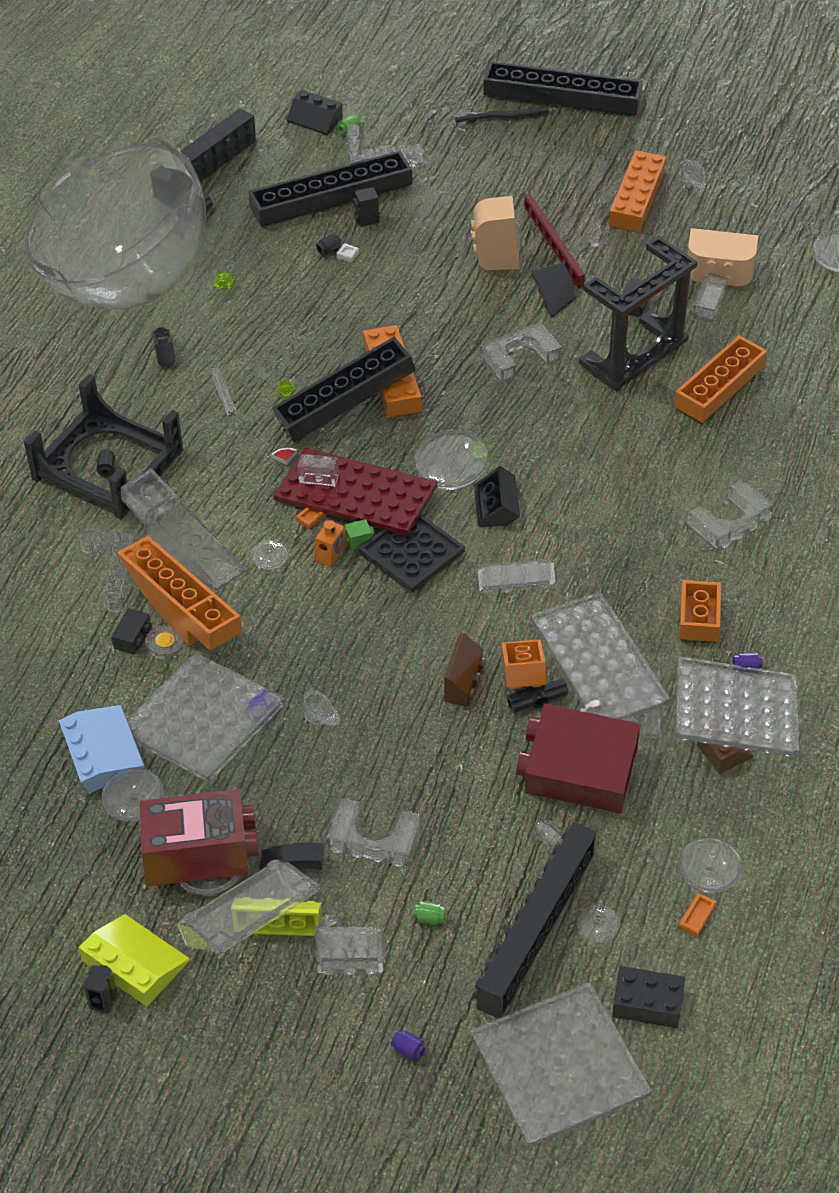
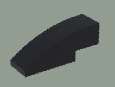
[259,843,324,873]

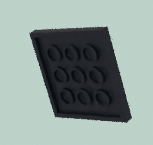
[359,515,465,593]

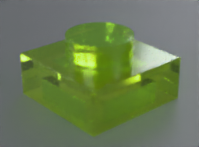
[214,271,234,289]

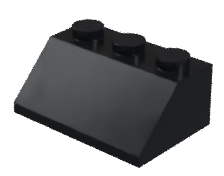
[287,89,343,135]
[474,466,520,527]

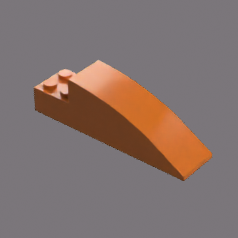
[117,536,242,651]

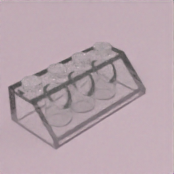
[474,558,556,594]

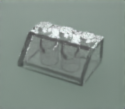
[316,927,383,974]

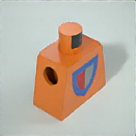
[314,520,348,567]

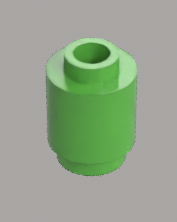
[338,115,361,136]
[414,901,446,925]

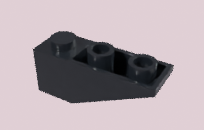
[152,327,175,365]

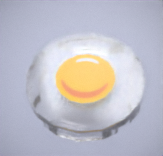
[145,625,184,659]

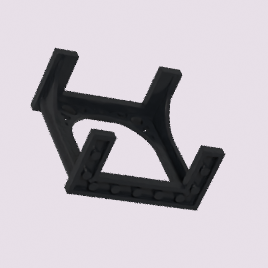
[579,236,697,390]
[24,374,183,520]

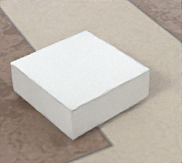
[337,243,359,262]

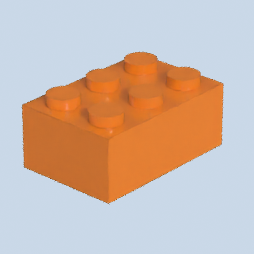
[679,580,721,642]
[502,639,547,689]

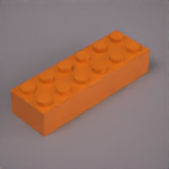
[609,150,667,233]
[363,325,422,418]
[674,335,767,423]

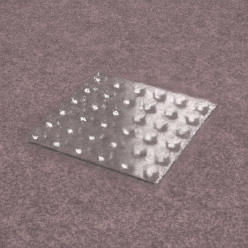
[127,653,286,782]
[675,656,799,757]
[470,982,652,1148]

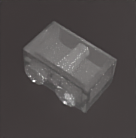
[297,454,339,486]

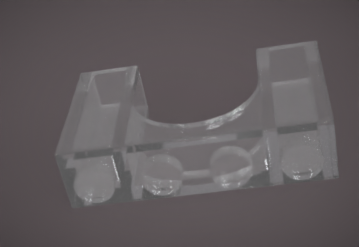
[480,322,562,383]
[686,479,773,552]
[327,798,422,867]

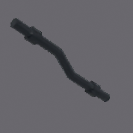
[455,106,549,123]

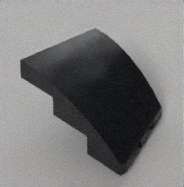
[532,262,576,317]

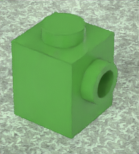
[345,520,374,550]

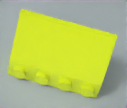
[79,914,190,1007]

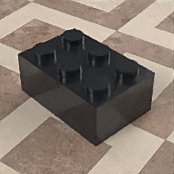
[612,966,685,1028]

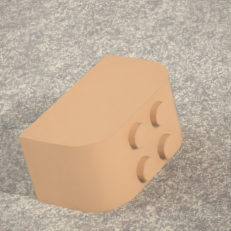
[471,196,520,270]
[687,228,758,286]

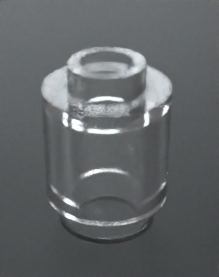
[535,820,563,849]

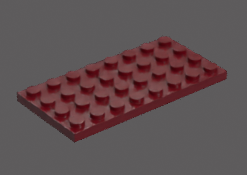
[273,447,438,536]

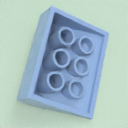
[59,705,145,794]

